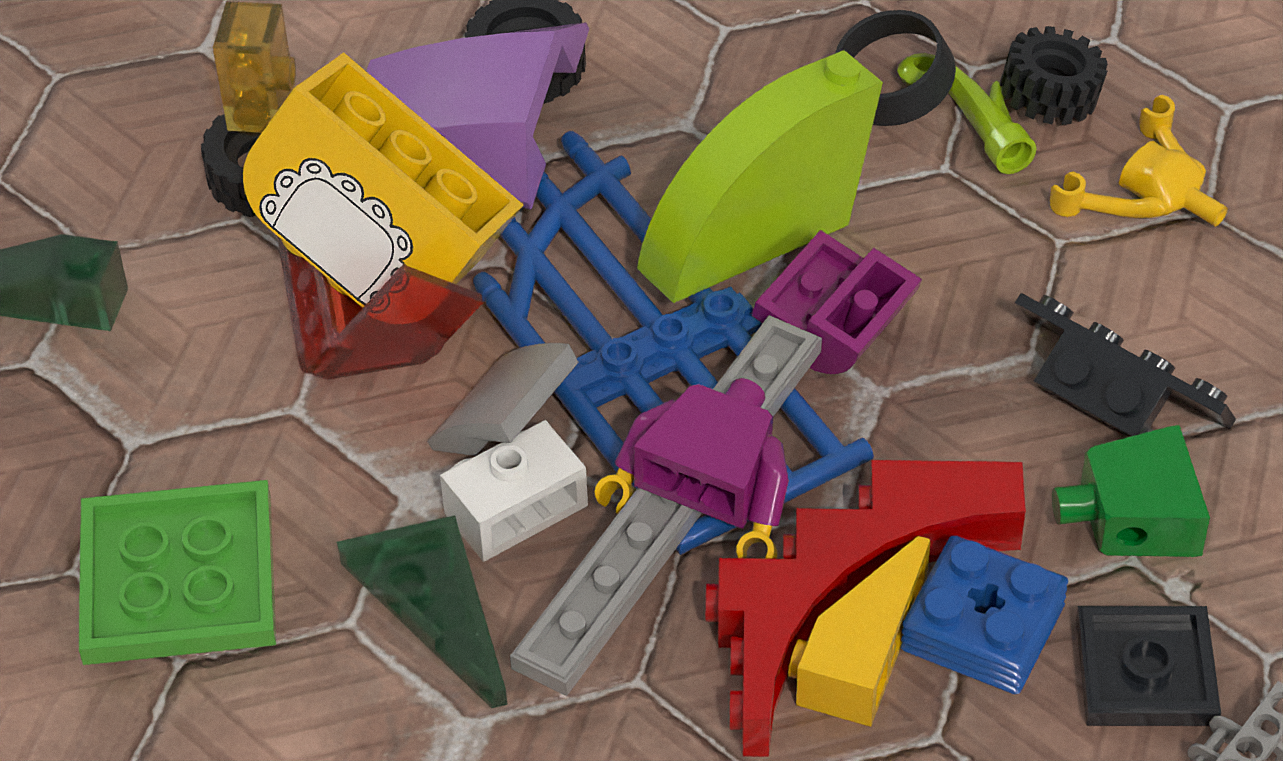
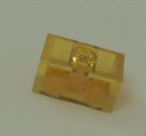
[213,1,296,132]

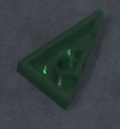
[337,515,508,708]

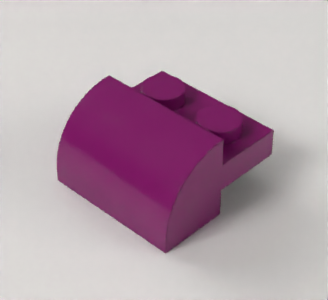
[751,230,922,374]

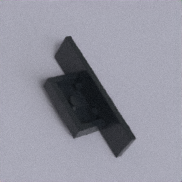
[1015,293,1236,437]

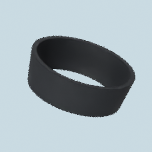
[835,10,956,126]

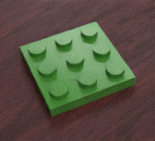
[79,480,276,665]

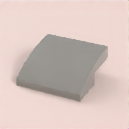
[428,343,579,456]

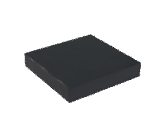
[1076,606,1221,726]

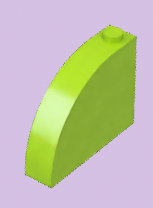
[637,50,883,303]

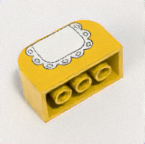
[243,52,524,320]

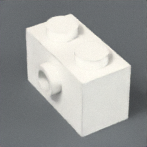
[440,420,588,562]

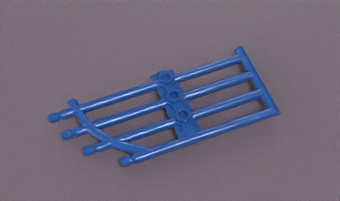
[473,131,874,555]

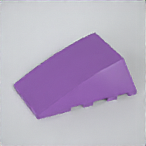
[366,22,589,210]

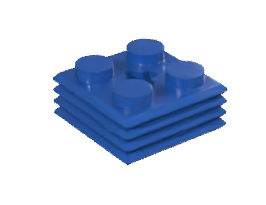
[901,535,1068,694]

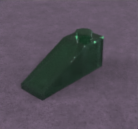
[0,234,128,331]

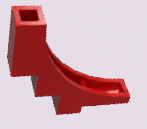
[705,460,1026,757]

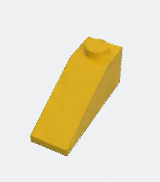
[788,536,930,727]

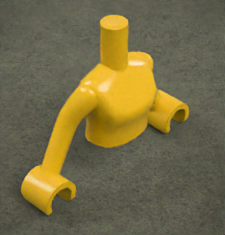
[1050,95,1228,227]

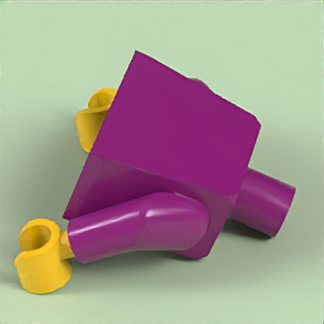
[594,378,789,559]

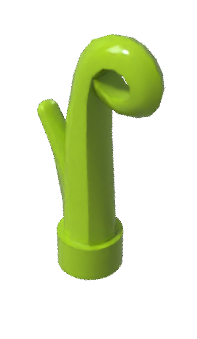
[897,53,1037,174]

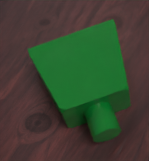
[1052,425,1210,557]

